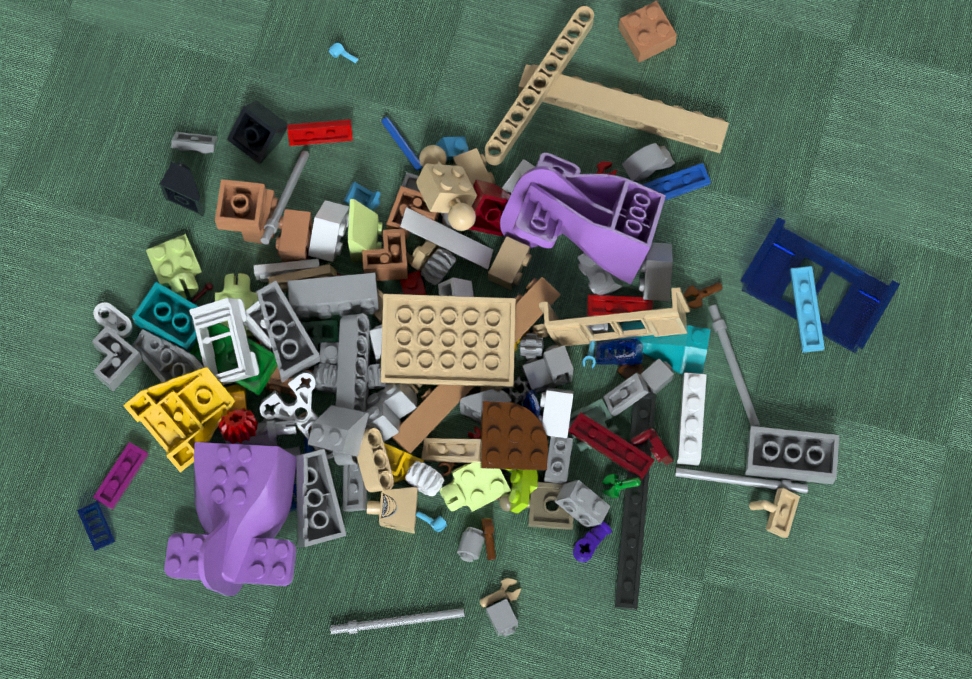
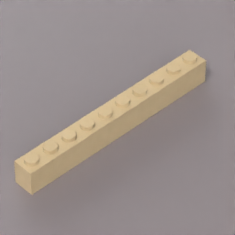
[518,64,729,153]

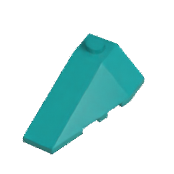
[620,321,711,375]

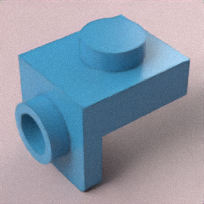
[436,137,469,162]
[343,182,381,211]

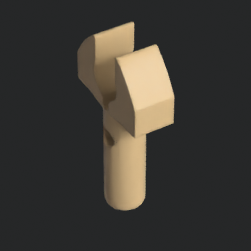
[480,578,521,607]

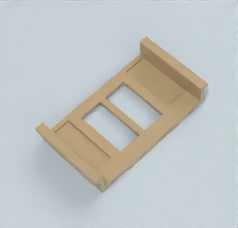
[539,288,690,347]

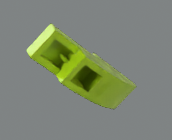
[505,469,538,513]

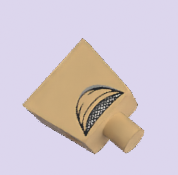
[367,487,418,533]

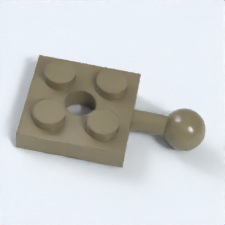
[499,482,574,530]

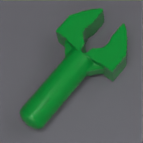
[602,474,641,498]

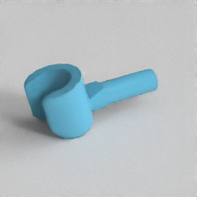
[329,43,358,63]
[583,341,596,369]
[416,511,447,532]

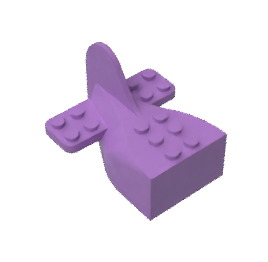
[500,153,666,284]
[164,442,297,596]

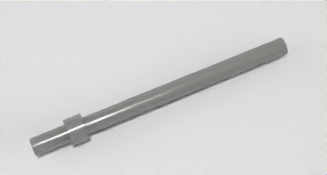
[261,151,309,244]
[708,305,760,427]
[675,468,808,493]
[330,608,465,634]

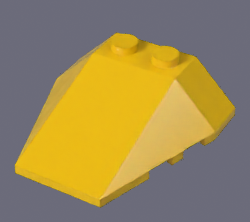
[123,366,235,472]

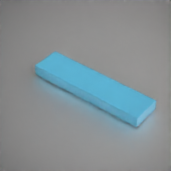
[790,266,824,353]

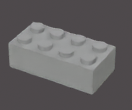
[287,273,379,321]
[745,426,839,484]

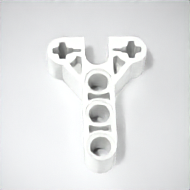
[260,371,334,459]

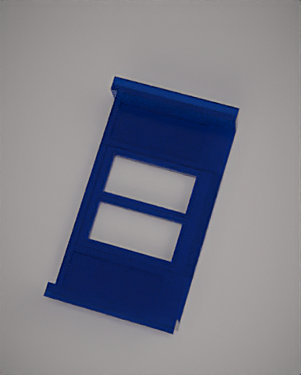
[740,217,900,354]

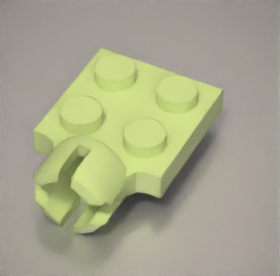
[146,234,202,299]
[215,273,259,337]
[440,463,511,512]

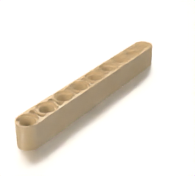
[485,6,594,165]

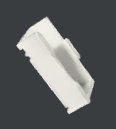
[189,298,259,385]

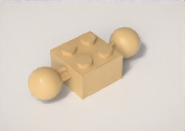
[416,145,477,231]

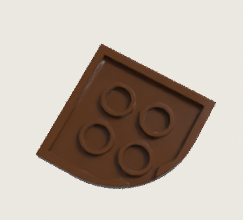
[480,401,548,470]

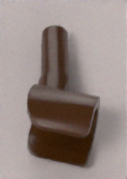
[437,462,460,476]

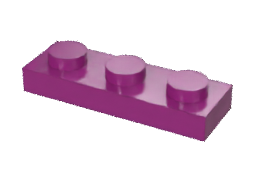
[93,442,149,510]

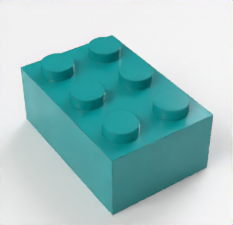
[132,282,198,353]

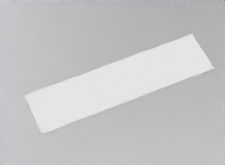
[400,207,493,269]

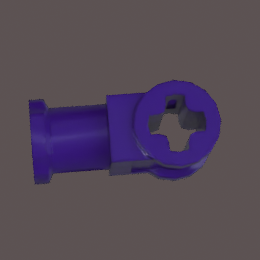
[573,522,612,563]

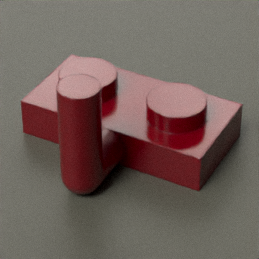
[630,428,674,466]

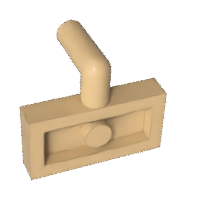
[406,239,440,271]
[749,488,800,538]

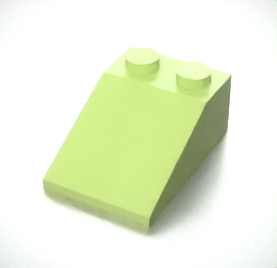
[348,199,383,262]

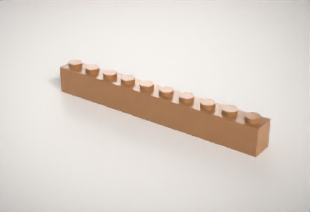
[392,277,561,454]

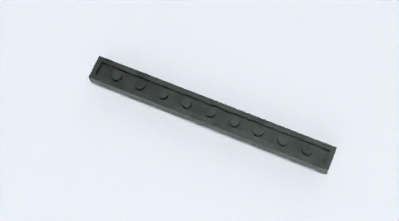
[615,393,656,611]

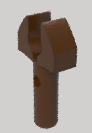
[684,282,723,309]
[482,518,496,561]

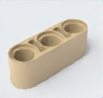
[357,428,394,492]

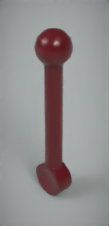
[190,282,213,304]

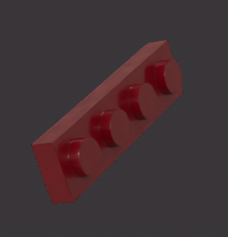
[568,412,655,480]

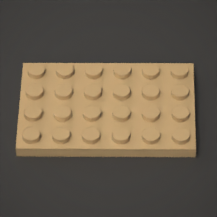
[380,294,516,387]

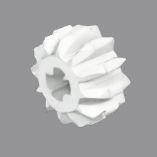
[405,461,444,496]

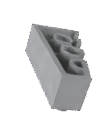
[257,281,320,382]
[296,449,347,548]

